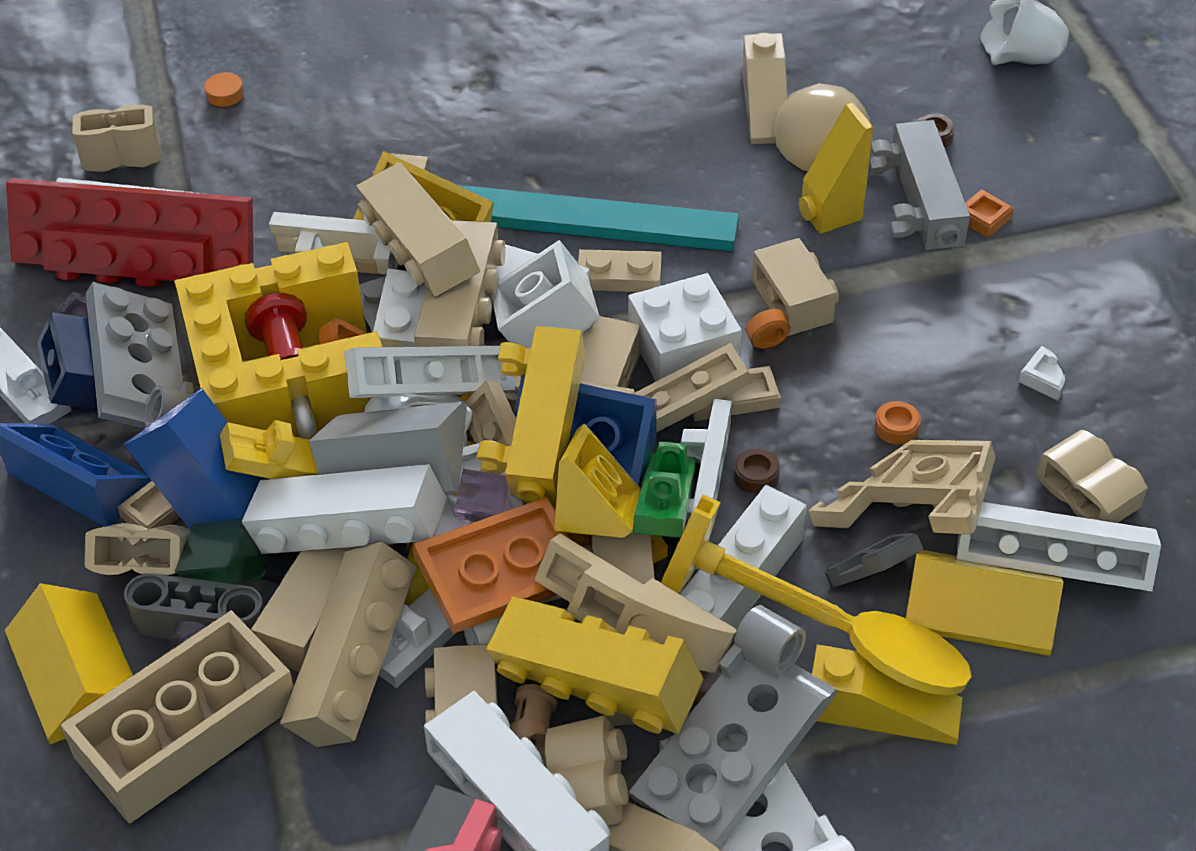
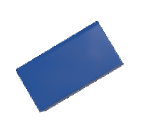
[514,374,657,487]
[124,388,270,556]
[0,423,152,527]

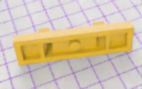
[219,420,319,479]

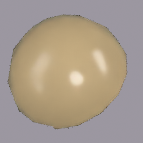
[773,83,871,172]

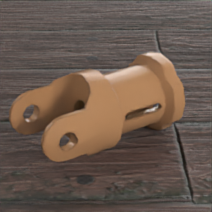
[509,684,559,767]

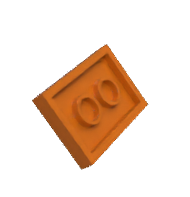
[413,497,571,634]

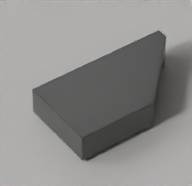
[824,533,924,588]

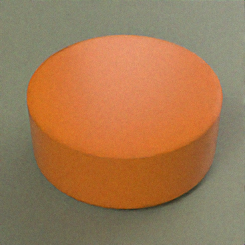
[204,72,244,107]
[745,309,791,349]
[875,401,921,445]

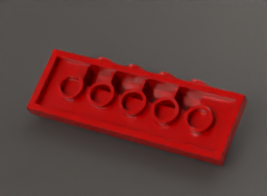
[6,178,254,287]

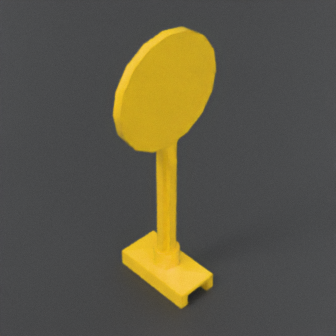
[661,494,972,696]

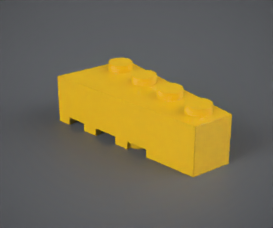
[486,596,704,734]

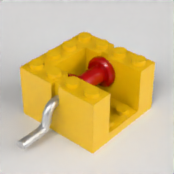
[175,242,382,440]

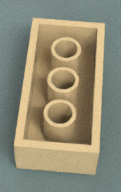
[60,610,294,824]

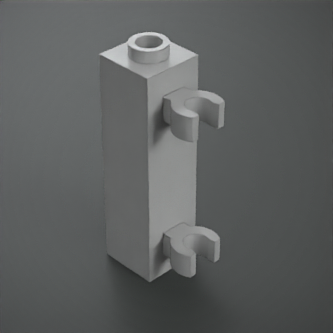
[869,120,970,250]

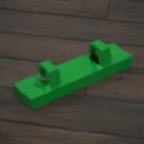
[633,442,696,537]

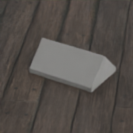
[309,402,467,495]

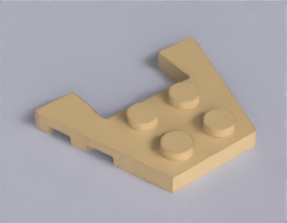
[808,440,996,534]

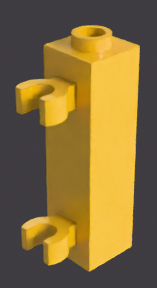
[477,326,585,503]

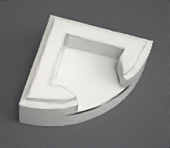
[1019,346,1065,401]

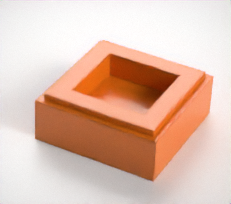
[965,189,1014,238]

